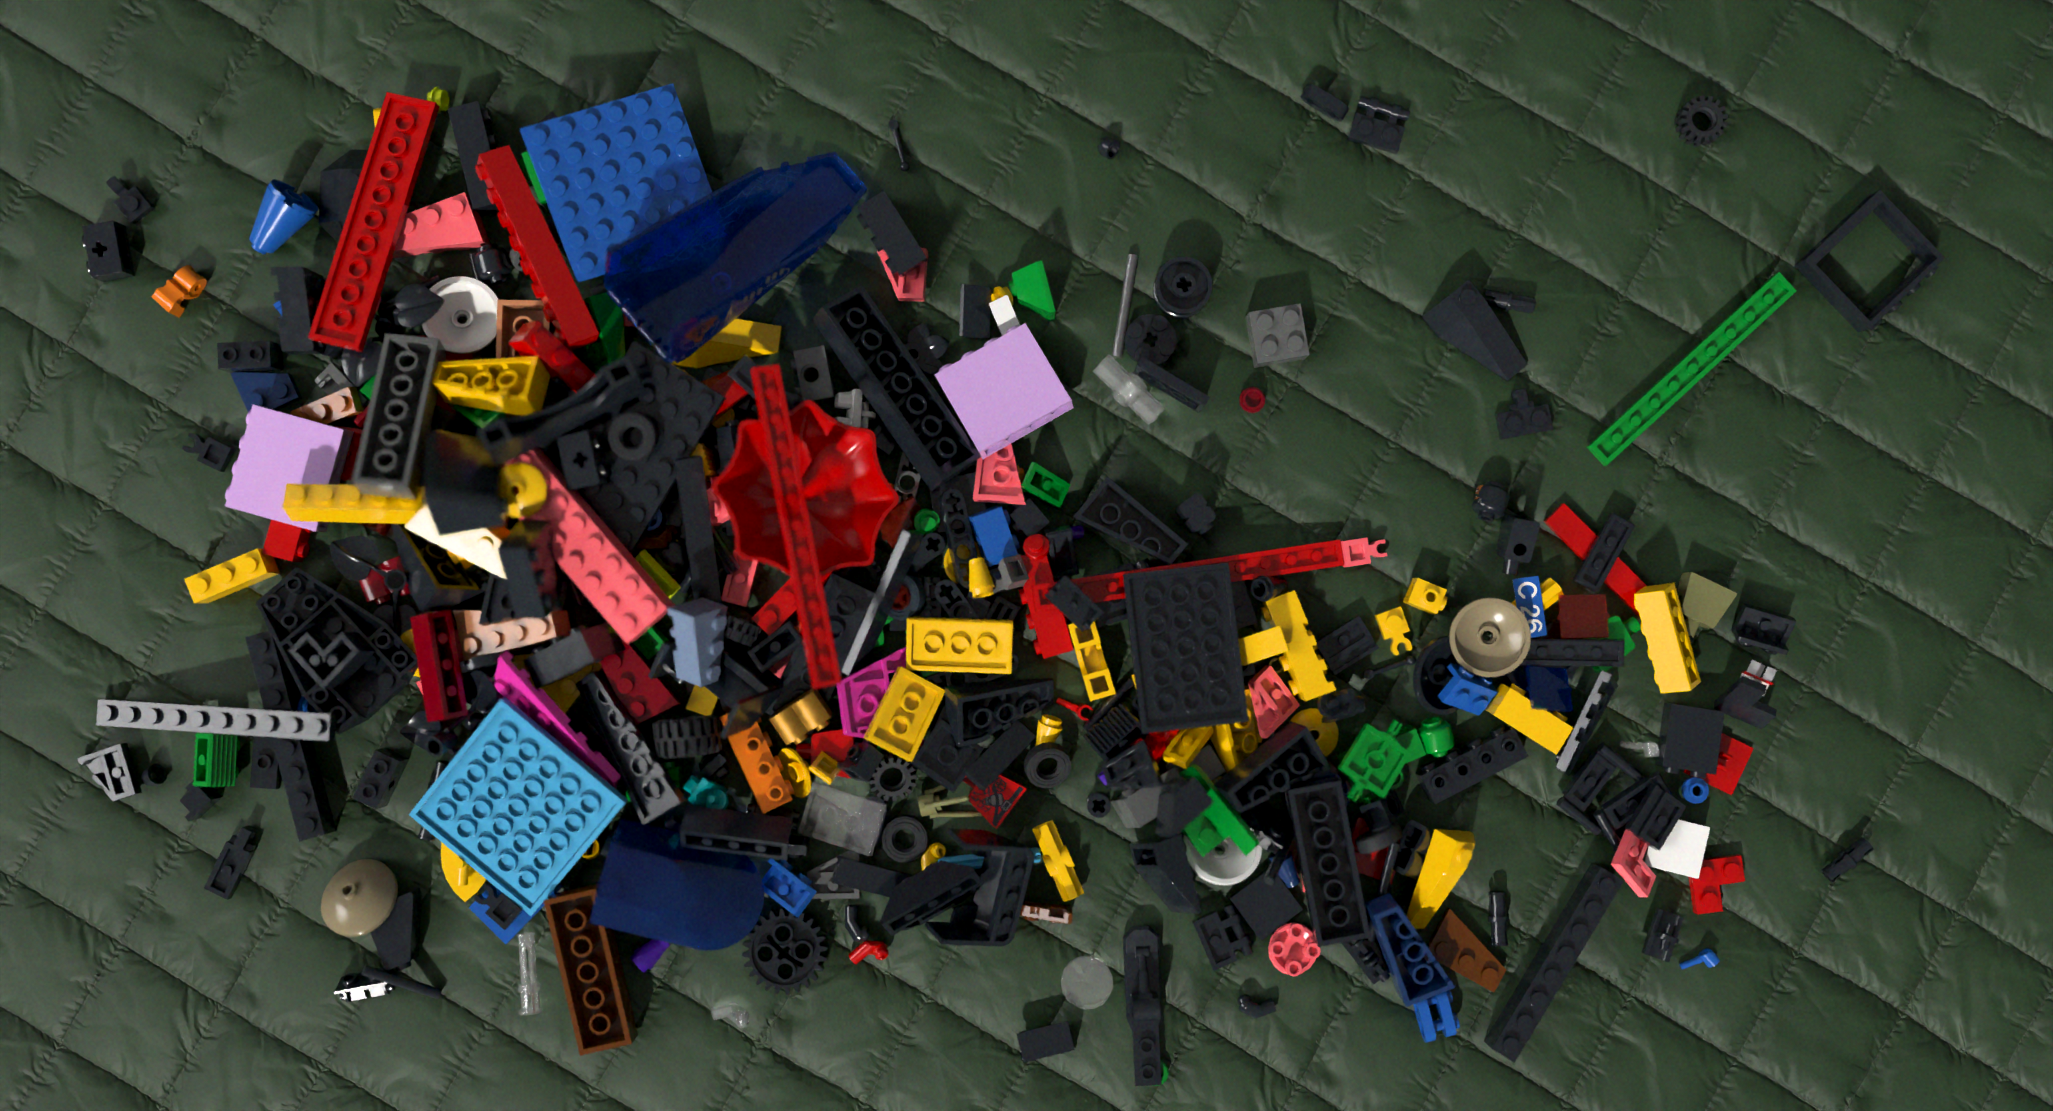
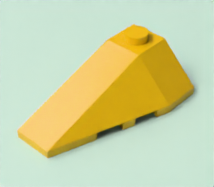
[1406,829,1475,929]

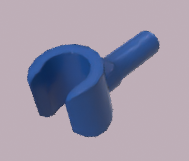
[1679,948,1720,970]

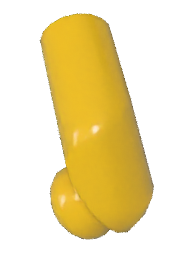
[921,843,946,871]

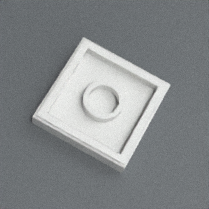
[1644,820,1710,879]

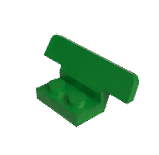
[1179,764,1259,857]

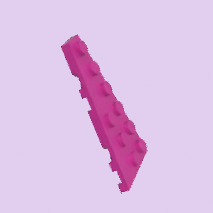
[494,650,621,789]

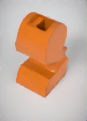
[151,265,207,318]

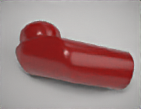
[848,940,889,964]

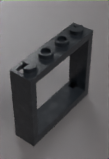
[1794,190,1945,333]

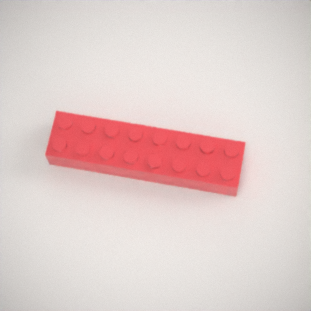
[501,447,675,643]

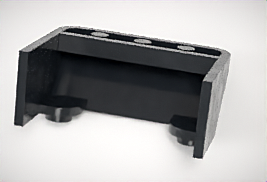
[648,637,784,739]
[925,828,1034,946]

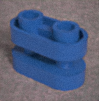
[1413,990,1460,1043]

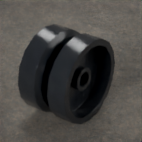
[1153,257,1212,319]

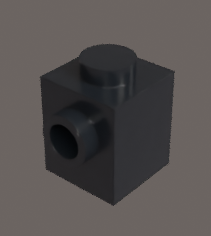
[1010,498,1050,537]

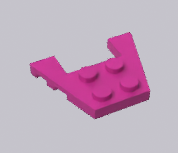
[837,647,924,748]

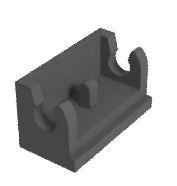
[315,362,370,422]

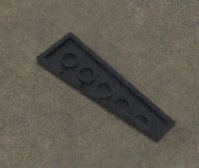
[576,670,686,825]

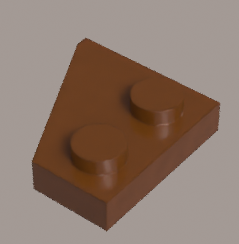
[1020,901,1073,924]

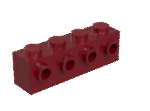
[410,610,468,722]

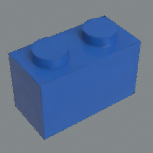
[968,506,1020,567]

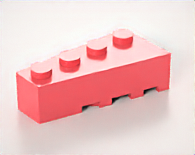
[392,192,490,258]

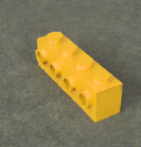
[1634,583,1701,693]

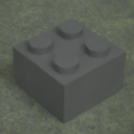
[1245,303,1310,368]

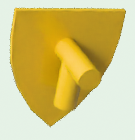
[441,842,487,902]

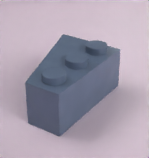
[668,598,727,687]

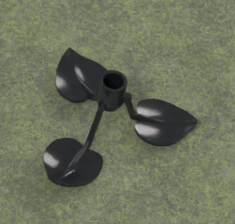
[342,284,445,387]
[330,536,453,637]
[400,670,499,757]

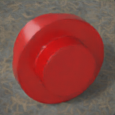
[1023,534,1050,560]

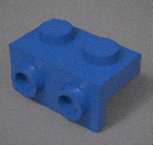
[1438,663,1498,716]
[757,858,817,917]

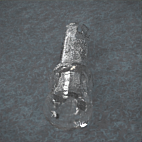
[517,932,543,1015]

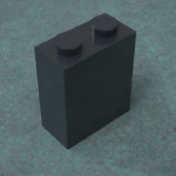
[1655,703,1725,778]

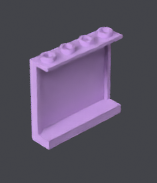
[934,323,1073,459]
[225,405,354,532]

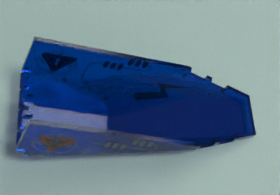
[604,152,868,364]

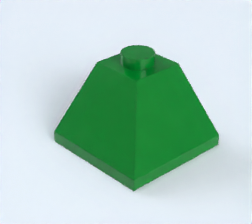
[1008,260,1055,321]

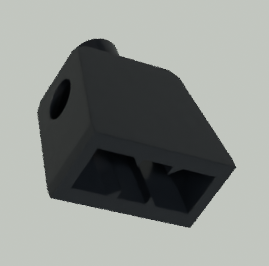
[1496,513,1540,576]

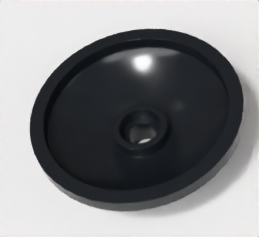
[1413,636,1461,715]

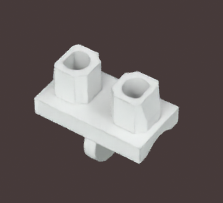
[834,389,876,429]

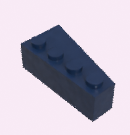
[1365,893,1455,1007]

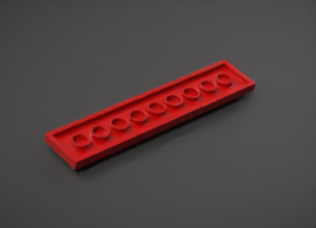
[308,92,440,352]

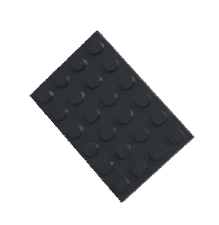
[1122,563,1249,734]

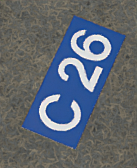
[1513,576,1547,638]

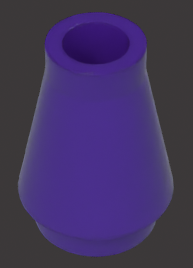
[630,933,671,972]

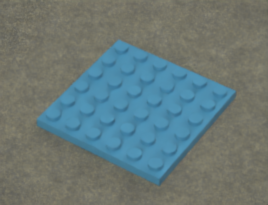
[409,697,628,916]

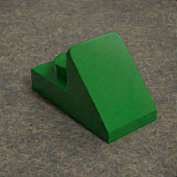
[1021,462,1071,508]

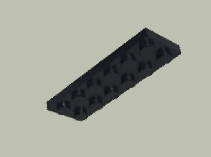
[765,571,876,734]

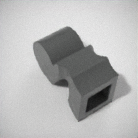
[989,554,1029,594]

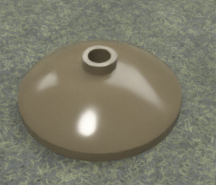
[1449,598,1531,677]
[321,859,398,937]

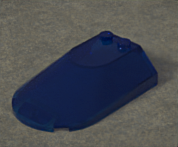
[590,818,764,951]

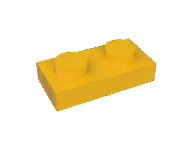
[1162,726,1214,769]

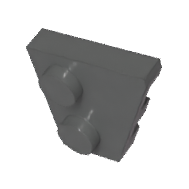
[807,846,860,899]

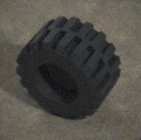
[653,715,722,758]

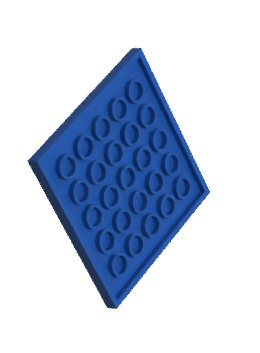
[520,83,727,283]

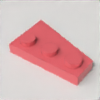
[973,443,1026,505]

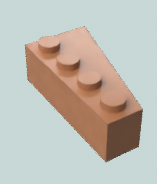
[453,610,571,661]

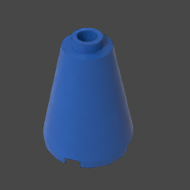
[249,179,319,254]

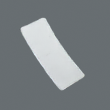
[989,295,1020,336]

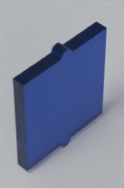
[1525,666,1573,712]

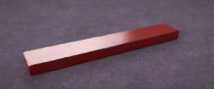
[1544,503,1647,619]

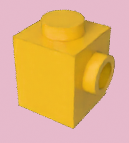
[1403,578,1448,614]

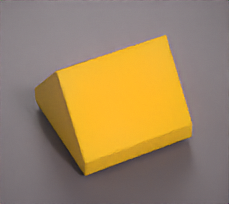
[809,751,841,785]

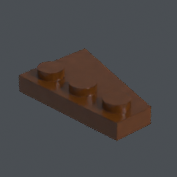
[1427,907,1506,993]

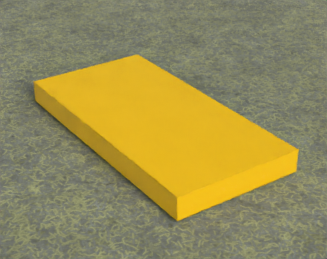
[906,617,1013,674]

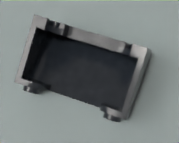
[422,430,509,537]

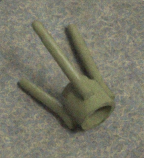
[918,785,983,819]

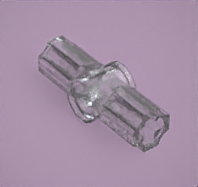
[1093,354,1165,425]

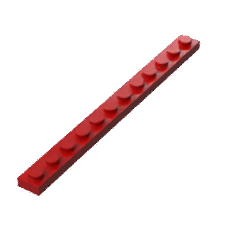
[750,364,842,689]
[1031,540,1344,612]

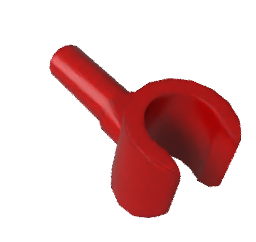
[1056,697,1093,721]

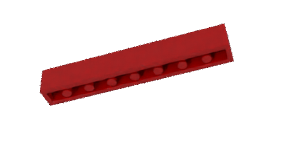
[475,145,599,351]

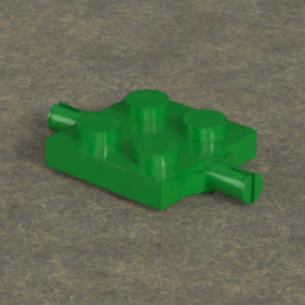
[1338,720,1411,802]

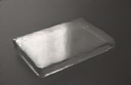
[798,782,886,856]

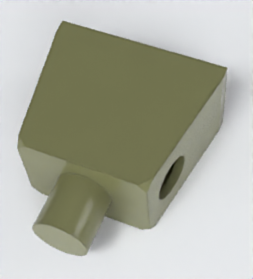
[1677,572,1737,638]

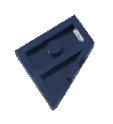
[231,372,302,412]

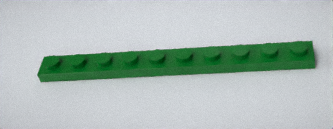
[1587,272,1797,466]

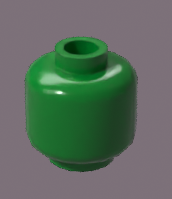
[1417,717,1455,758]

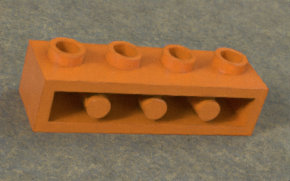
[719,714,794,814]

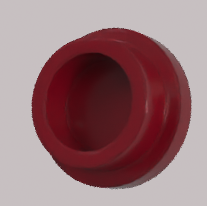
[1239,387,1265,413]

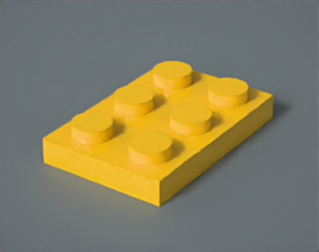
[864,667,945,762]

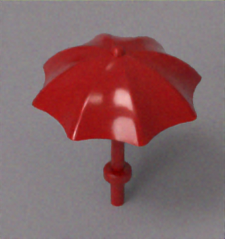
[712,400,899,577]

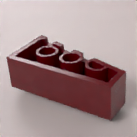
[600,621,684,725]

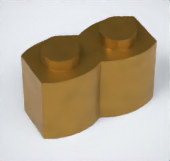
[769,688,833,745]

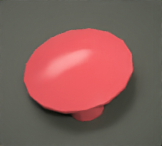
[1268,922,1321,977]

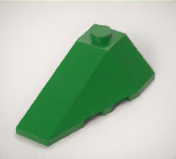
[582,291,625,375]

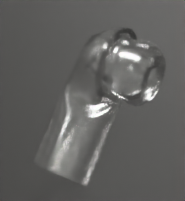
[711,1002,750,1028]

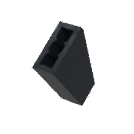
[370,888,422,972]

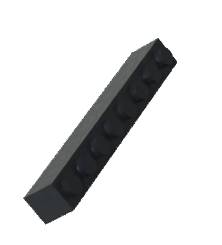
[245,630,336,842]
[1484,863,1624,1063]

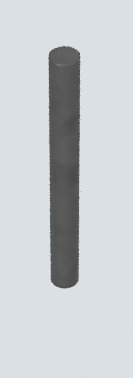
[1112,254,1138,358]

